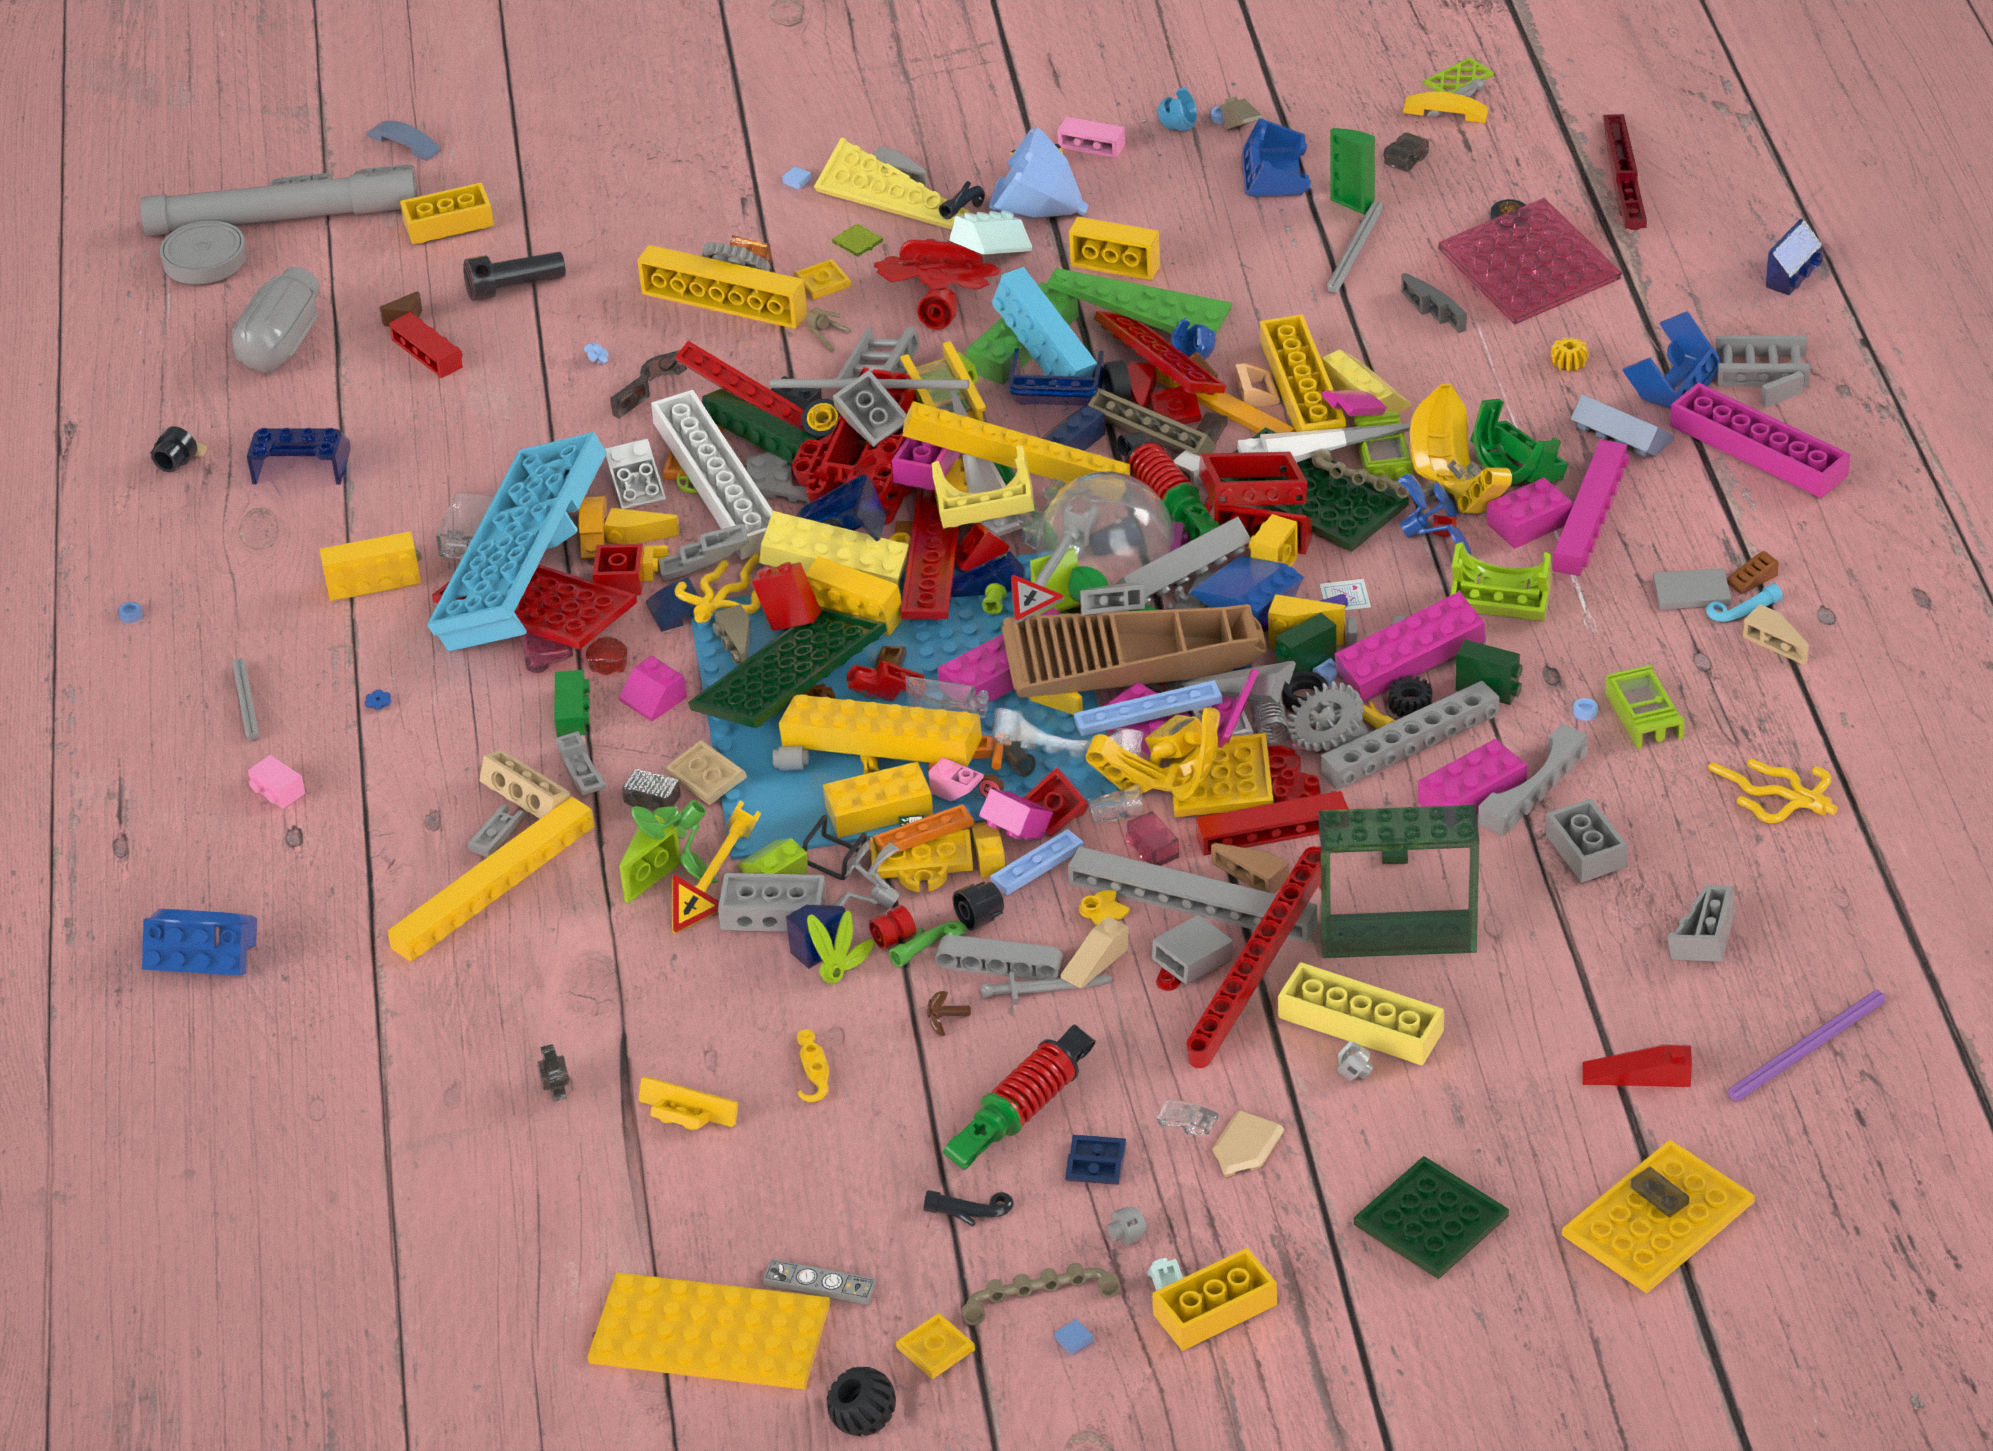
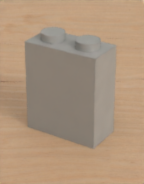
[1152,915,1234,985]

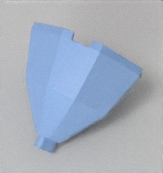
[988,127,1089,219]

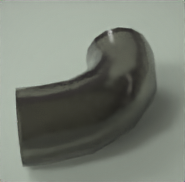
[1003,720,1037,777]

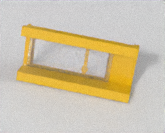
[900,341,986,422]

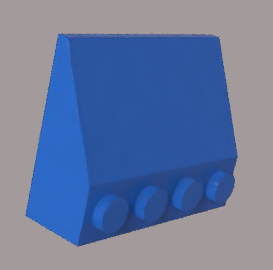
[1190,556,1304,623]

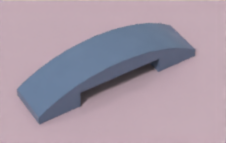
[366,121,441,161]

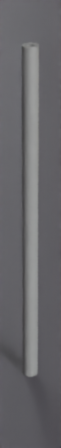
[770,379,969,389]

